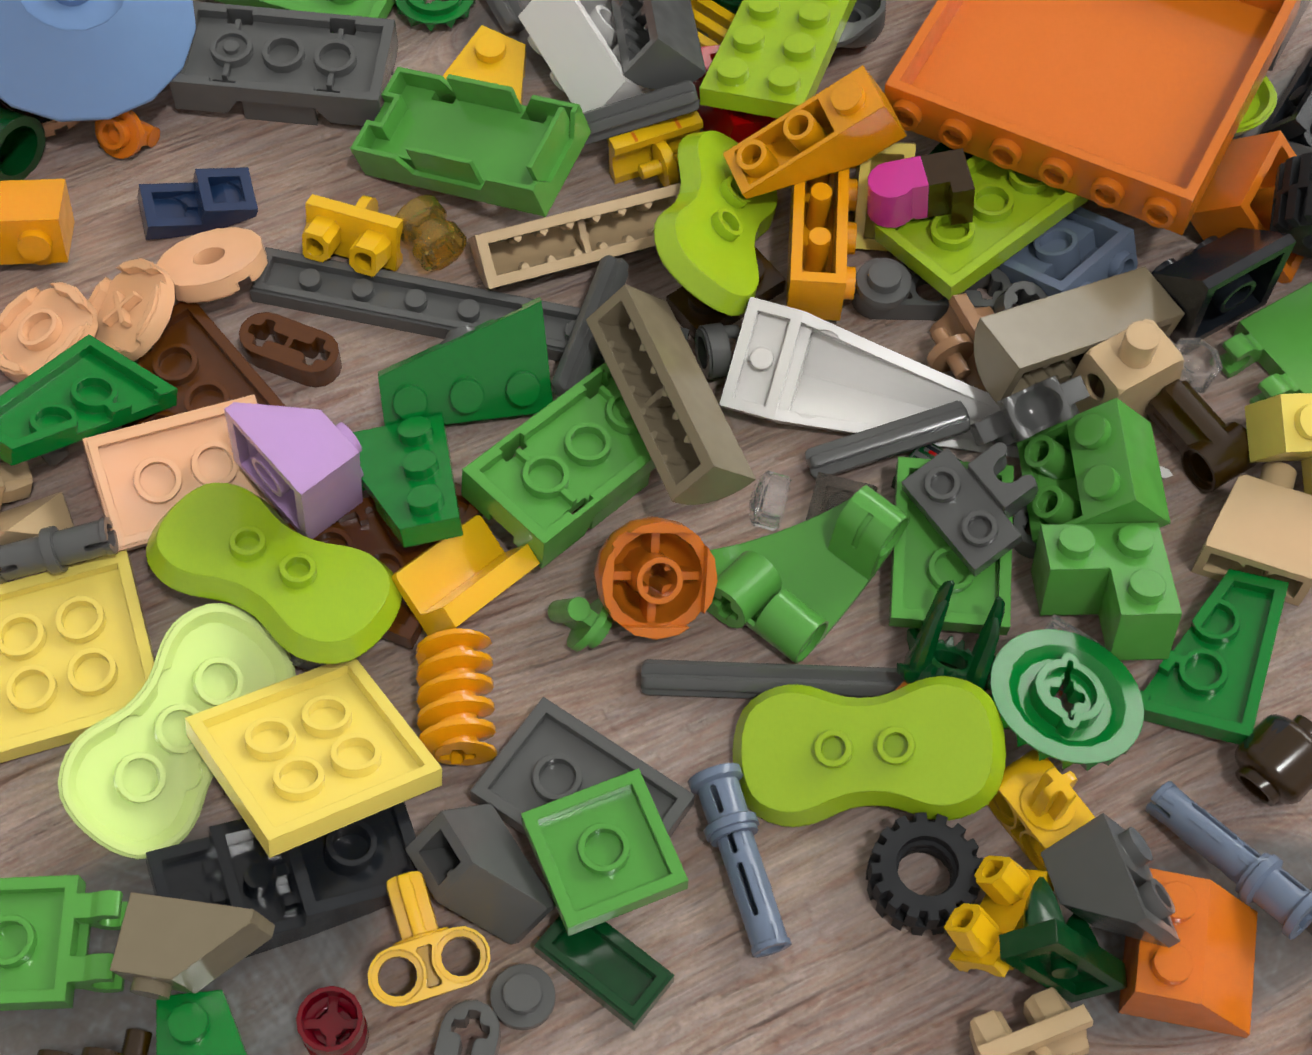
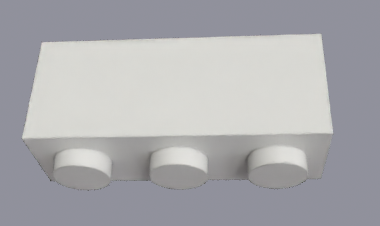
[518,0,653,112]

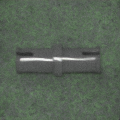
[0,517,119,584]

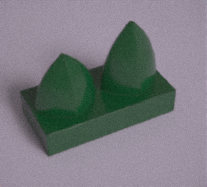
[999,877,1128,1003]

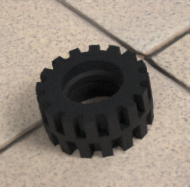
[866,812,983,936]

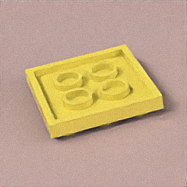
[0,550,155,763]
[185,658,442,858]

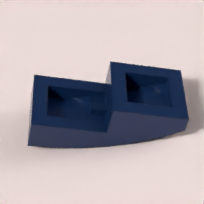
[137,167,258,240]

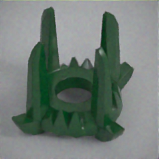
[897,580,1005,698]

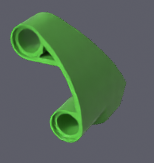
[707,485,910,664]

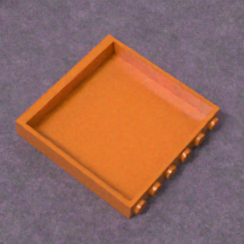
[884,0,1302,235]

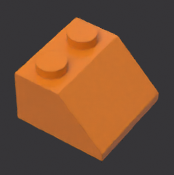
[1190,130,1304,284]
[1118,868,1258,1038]

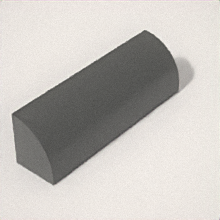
[611,0,706,90]

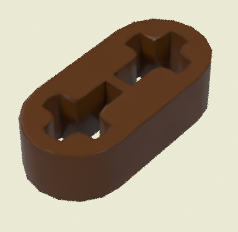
[239,312,342,388]

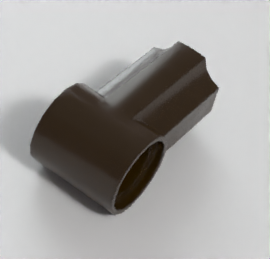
[1145,379,1258,492]

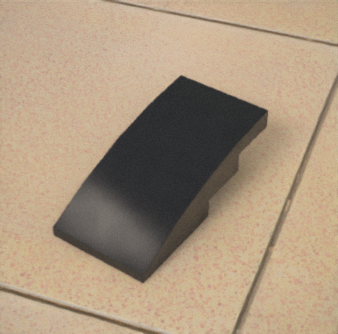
[146,802,429,958]

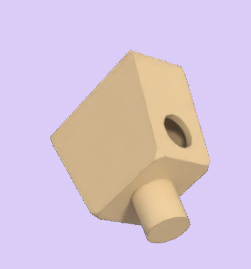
[1072,319,1184,417]
[1191,461,1312,606]

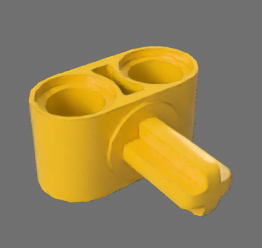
[988,749,1095,872]
[367,871,491,1007]

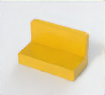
[392,515,540,636]

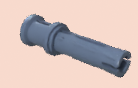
[688,763,792,958]
[1145,781,1312,940]

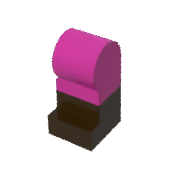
[867,148,975,228]

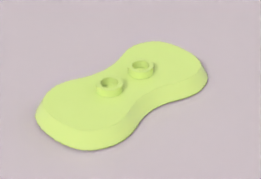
[58,603,296,859]

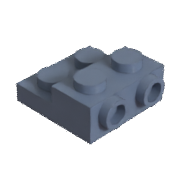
[997,207,1138,296]

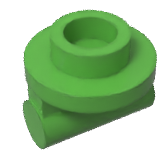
[548,597,613,652]

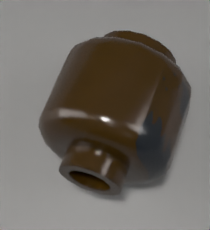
[1235,714,1312,806]

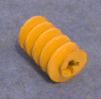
[415,628,497,766]

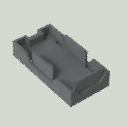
[169,1,399,126]

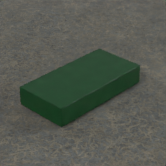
[534,915,675,1031]

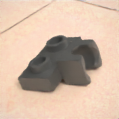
[970,375,1090,446]
[901,442,1038,577]

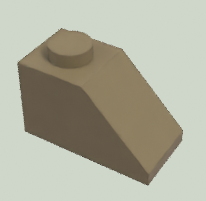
[110,892,275,1000]

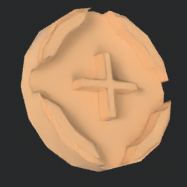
[88,258,175,362]

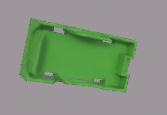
[350,67,591,217]
[461,362,656,569]

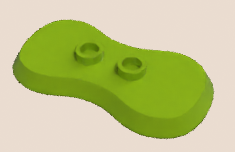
[654,130,778,316]
[146,483,402,664]
[732,676,1006,827]

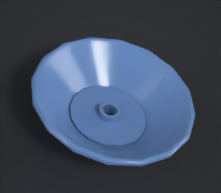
[0,0,196,122]

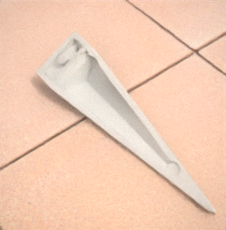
[719,297,1173,479]

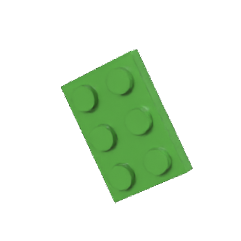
[889,457,1014,636]

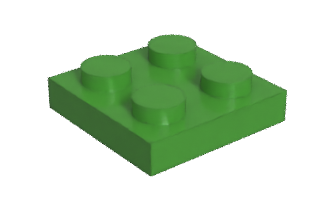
[521,768,689,936]

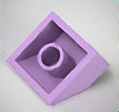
[224,402,364,539]

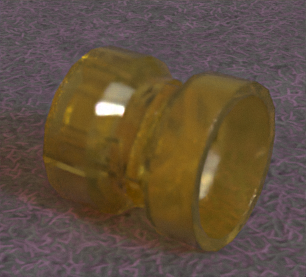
[395,195,467,272]

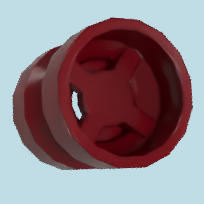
[296,986,369,1055]

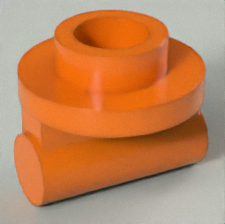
[95,110,160,159]

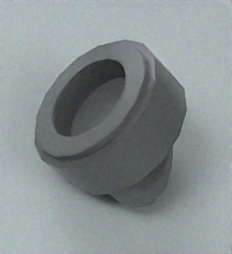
[695,322,741,380]

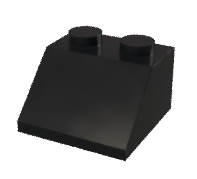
[1151,227,1297,351]

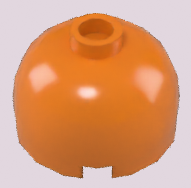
[594,516,718,640]

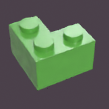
[1031,522,1182,660]

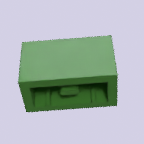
[1017,397,1171,544]

